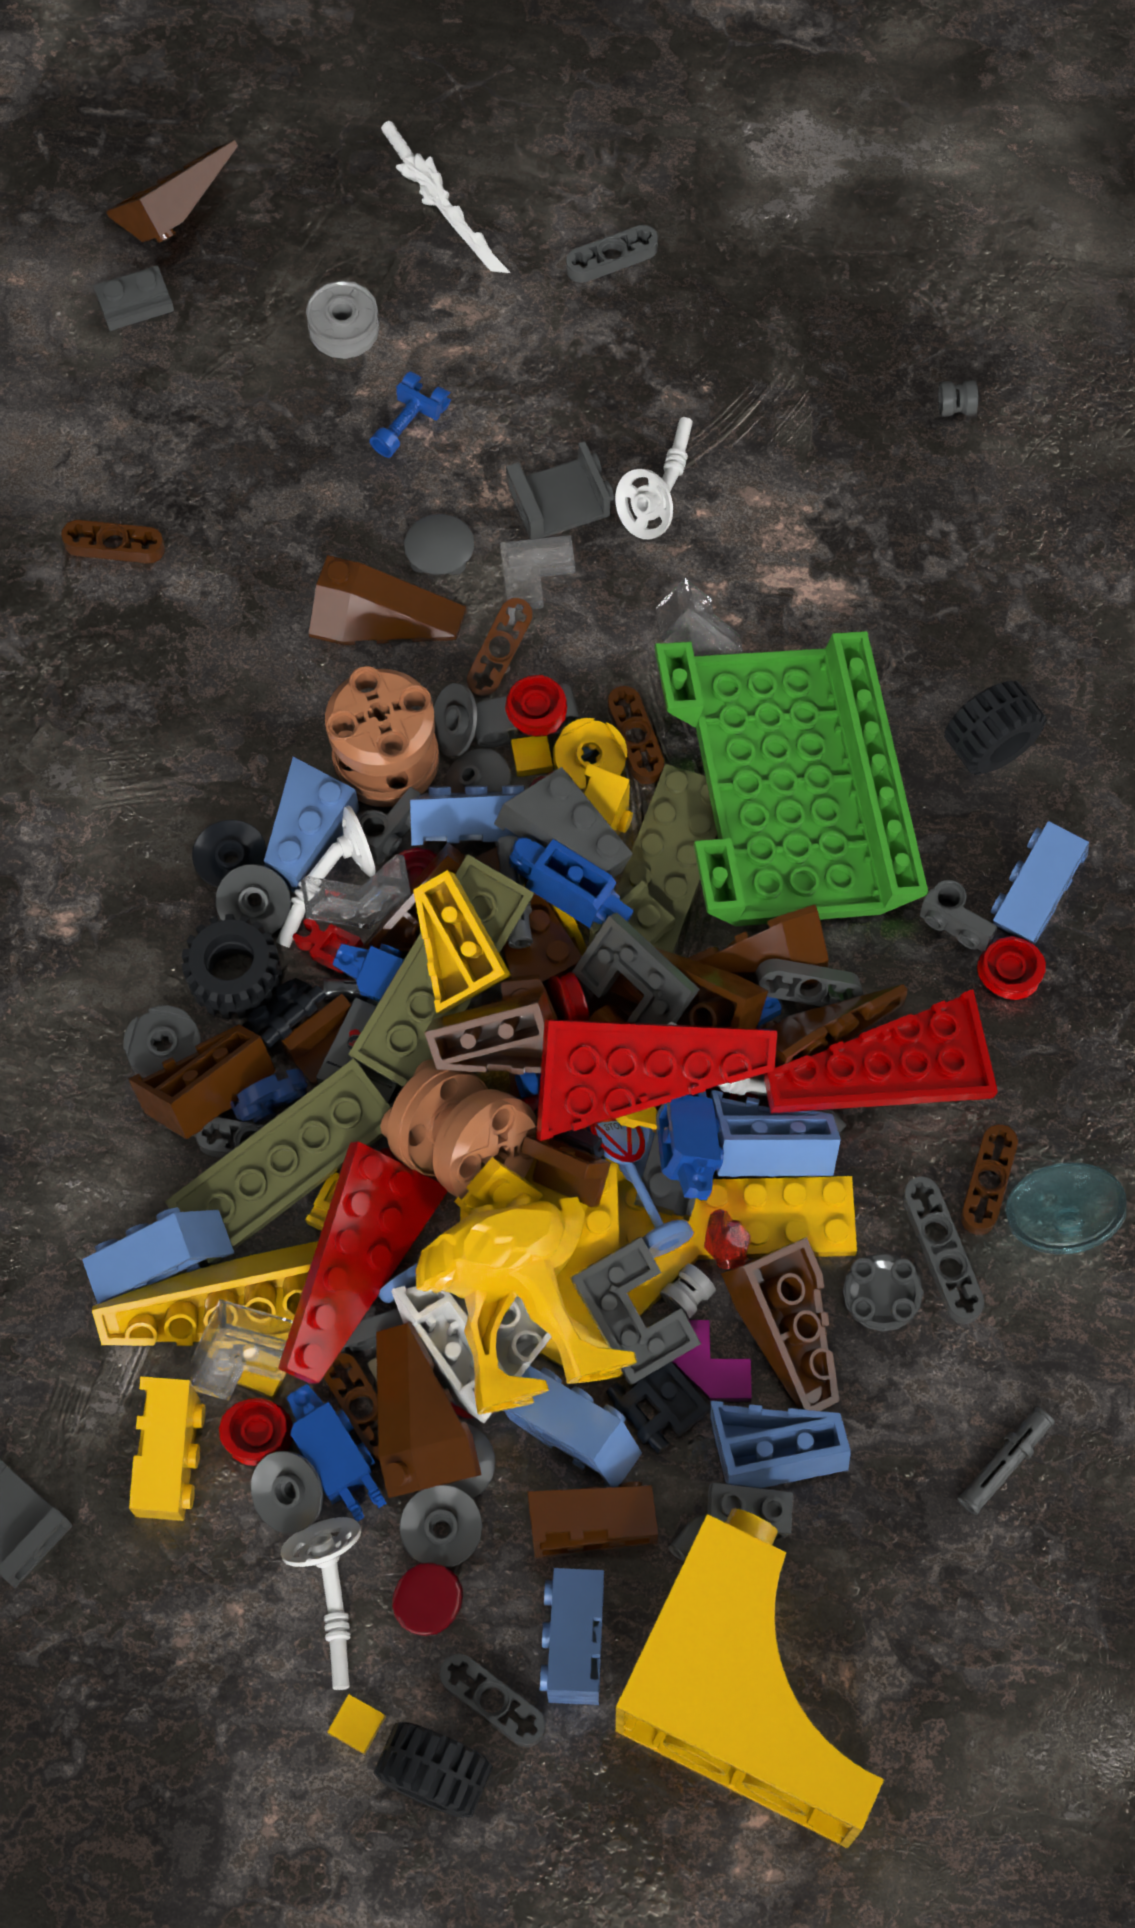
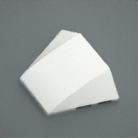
[392,1286,552,1423]

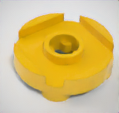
[553,718,627,792]

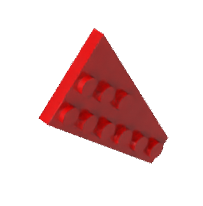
[764,989,998,1113]
[536,1019,777,1141]
[278,1141,448,1383]

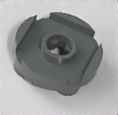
[124,1005,202,1078]

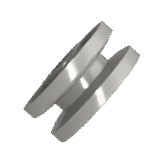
[306,281,380,359]

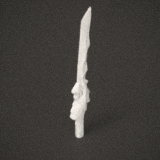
[381,121,510,273]

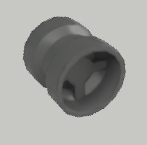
[938,380,978,417]

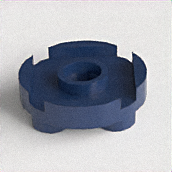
[230,1069,308,1124]

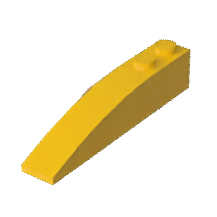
[92,1241,318,1347]

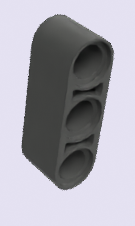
[475,684,580,748]

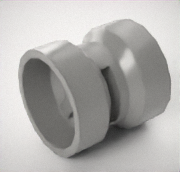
[660,1263,716,1320]

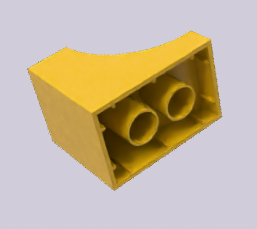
[615,1508,884,1849]

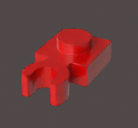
[292,918,363,975]

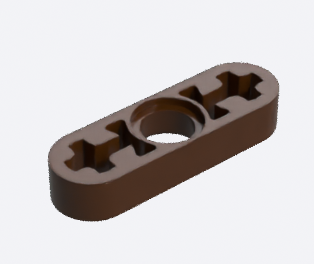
[61,520,165,563]
[467,598,533,696]
[608,686,664,784]
[961,1124,1018,1235]
[324,1353,380,1461]

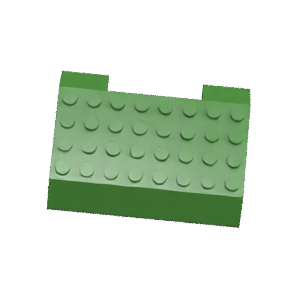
[654,631,928,926]

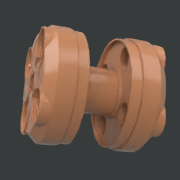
[325,666,439,808]
[380,1059,537,1199]

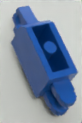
[508,837,634,928]
[333,943,404,1002]
[656,1091,724,1200]
[287,1384,386,1522]

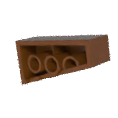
[475,847,582,989]

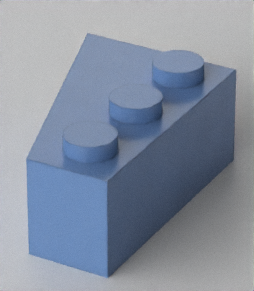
[264,757,360,893]
[410,785,524,845]
[990,821,1089,945]
[710,1090,841,1177]
[82,1207,235,1304]
[503,1366,642,1488]
[710,1400,851,1488]
[540,1568,604,1705]

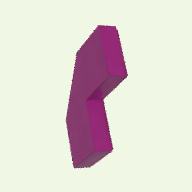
[671,1320,752,1402]

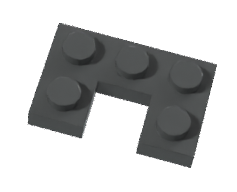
[572,913,700,1025]
[570,1237,701,1385]

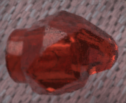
[704,1209,751,1269]

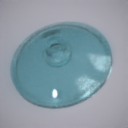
[1006,1163,1127,1255]

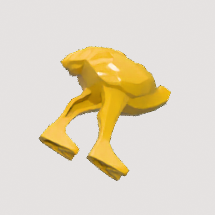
[416,1197,637,1415]

